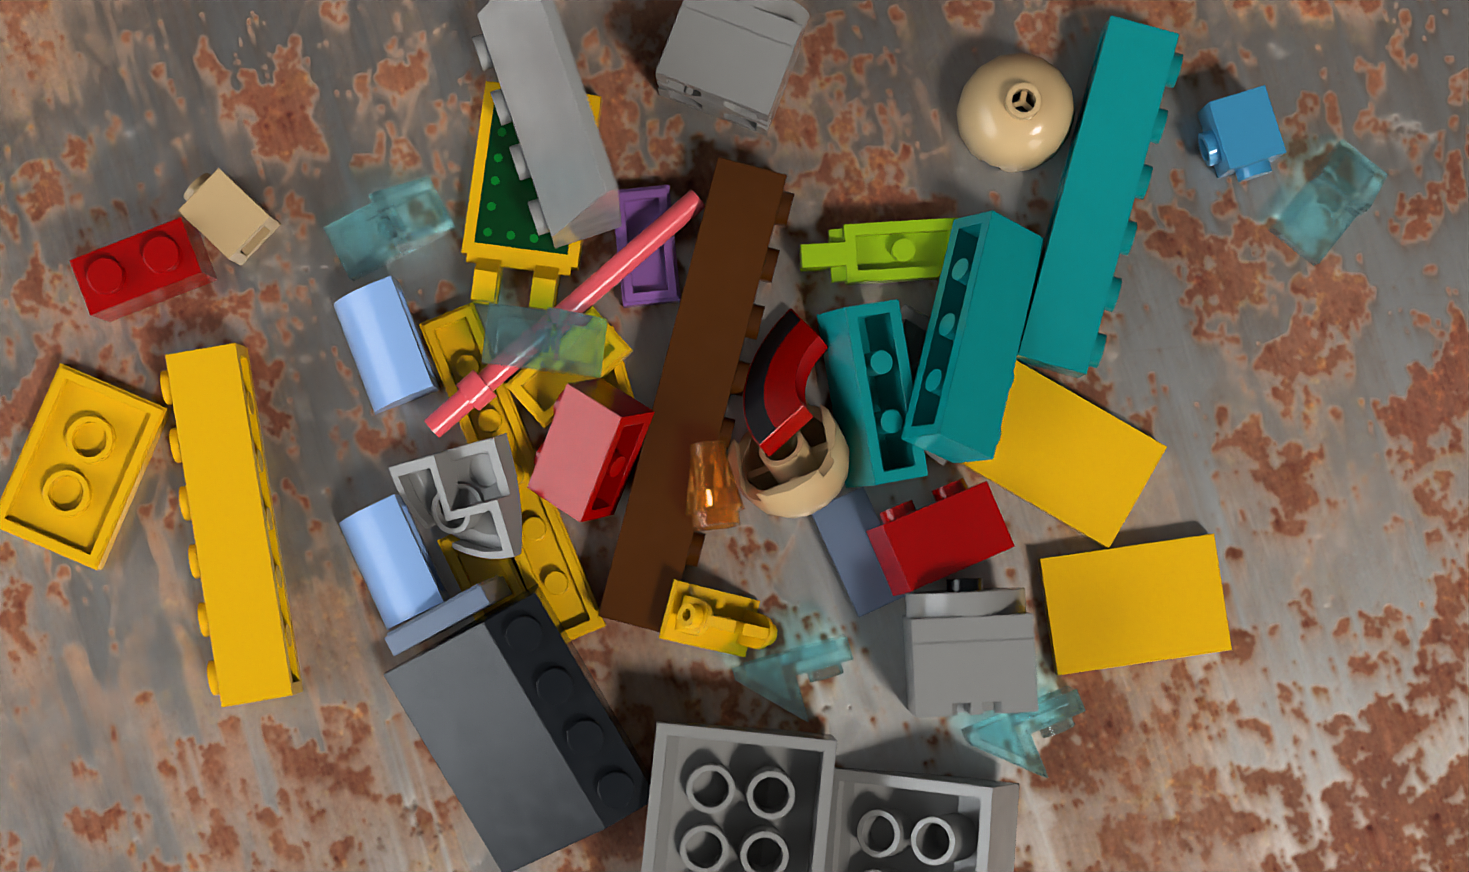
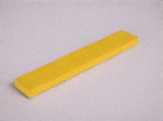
[419,302,607,640]

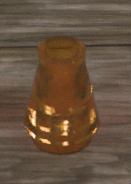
[685,441,745,531]

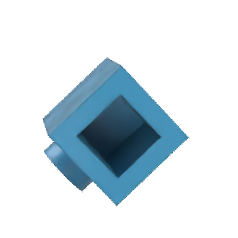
[1197,85,1286,182]

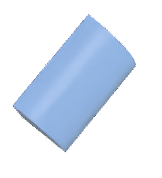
[334,276,440,415]
[338,494,450,630]

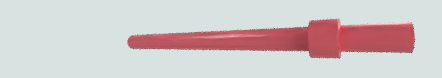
[424,190,705,438]

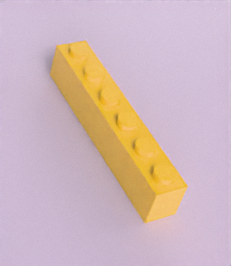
[160,343,303,707]

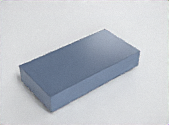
[811,486,911,617]
[384,575,512,656]

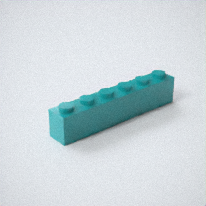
[1016,15,1183,378]

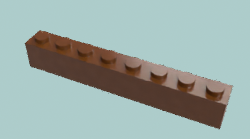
[598,157,795,632]

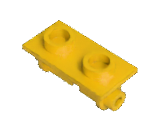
[659,580,777,657]

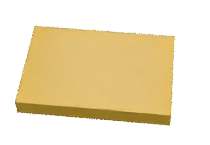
[959,360,1167,548]
[0,363,172,570]
[1038,533,1232,675]

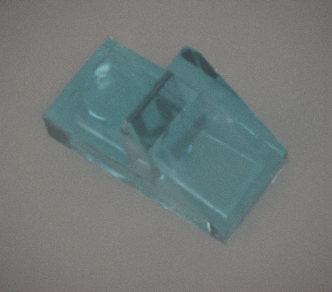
[1269,139,1388,266]
[323,176,456,282]
[482,303,608,378]
[732,634,854,722]
[961,685,1086,778]

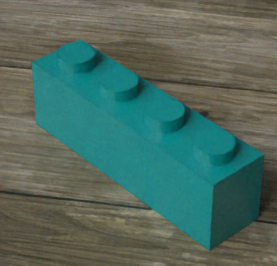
[901,210,1044,463]

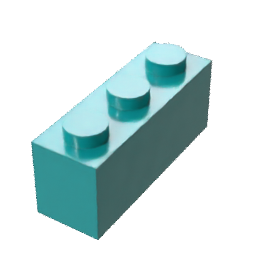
[817,299,928,488]

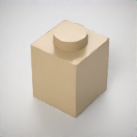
[178,168,281,266]

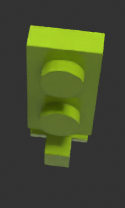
[799,217,957,285]

